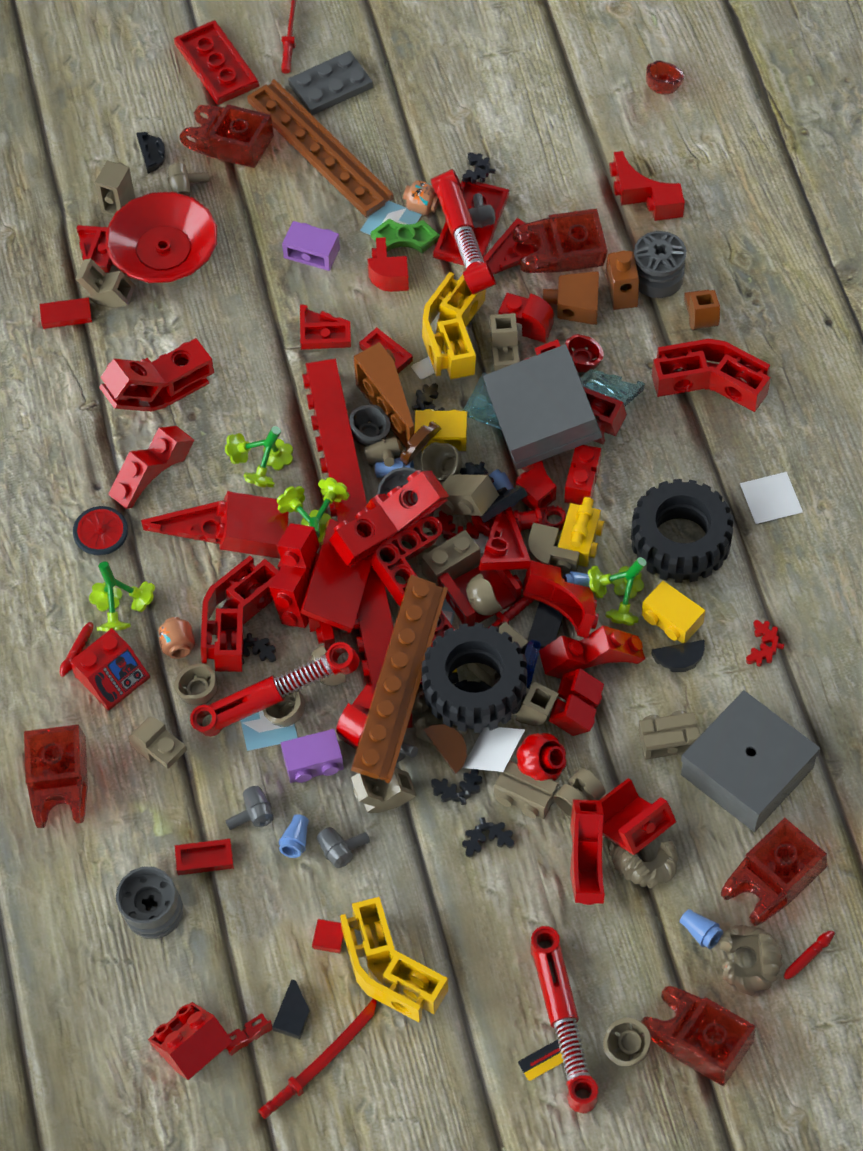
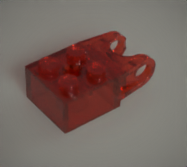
[179,104,274,168]
[512,208,608,273]
[24,724,88,829]
[720,818,827,926]
[641,986,756,1087]

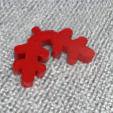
[435,510,480,541]
[746,620,784,667]

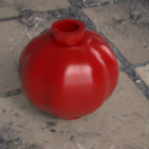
[516,733,566,781]

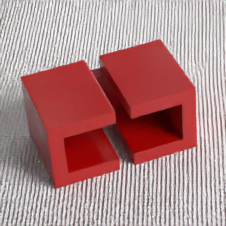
[564,445,602,505]
[549,668,604,736]

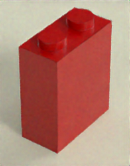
[216,491,289,559]

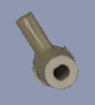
[167,163,210,197]
[364,437,403,467]

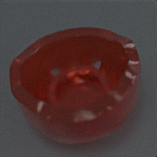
[645,60,684,95]

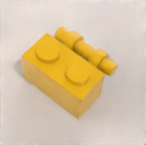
[558,497,604,567]

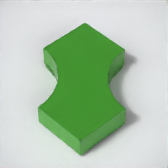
[371,219,440,253]

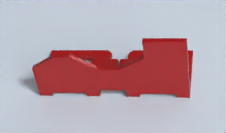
[226,1013,273,1056]

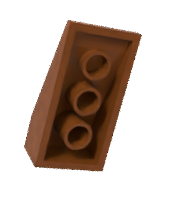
[354,342,414,449]

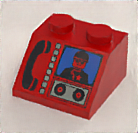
[70,628,150,711]

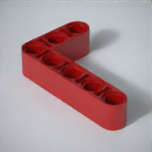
[371,516,455,647]

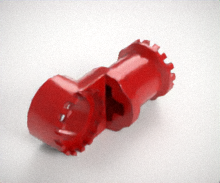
[513,505,566,533]

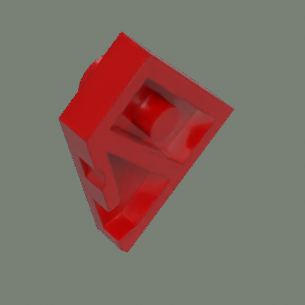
[300,304,351,350]

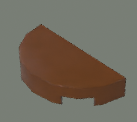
[400,421,441,465]
[422,724,467,774]

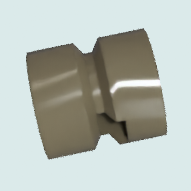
[553,768,606,819]

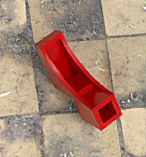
[609,151,685,221]
[108,426,195,509]
[513,460,557,510]
[269,523,320,628]
[523,560,599,638]
[539,625,645,679]
[570,799,605,905]

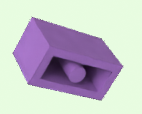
[282,221,340,271]
[281,729,344,783]

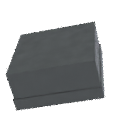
[483,344,602,470]
[681,690,820,832]

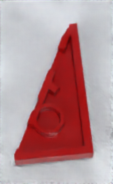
[483,218,556,275]
[141,500,223,544]
[479,506,531,571]

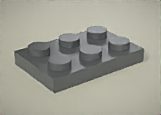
[288,51,373,115]

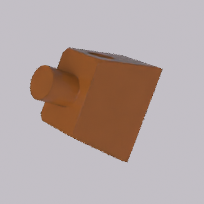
[606,251,639,310]
[543,271,599,325]

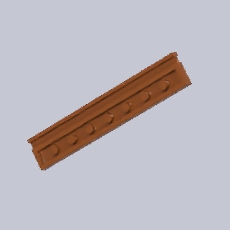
[247,79,394,218]
[351,575,448,784]

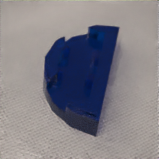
[525,639,541,689]

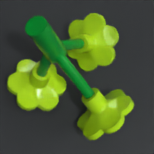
[225,426,294,488]
[277,477,349,543]
[588,557,647,626]
[89,561,155,631]

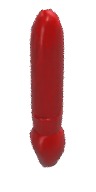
[59,622,94,677]
[784,931,835,979]

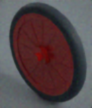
[73,506,128,555]

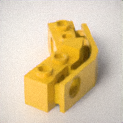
[422,272,486,380]
[340,896,448,1023]

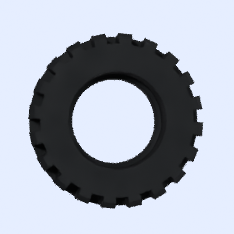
[631,479,734,583]
[422,623,527,733]

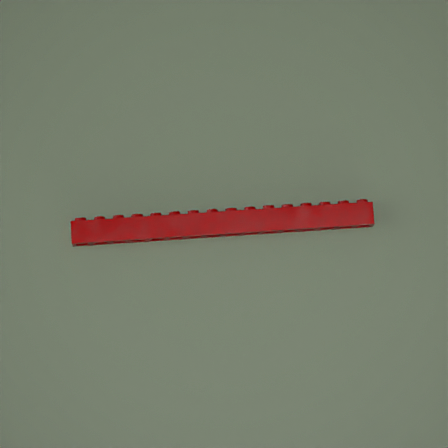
[302,358,413,728]

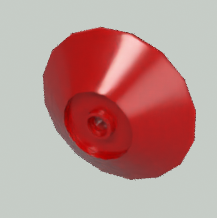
[105,192,217,283]

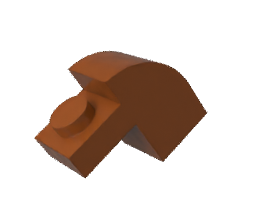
[684,289,720,330]

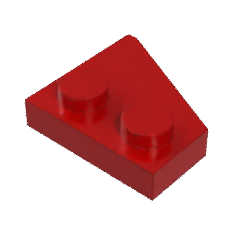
[76,225,113,273]

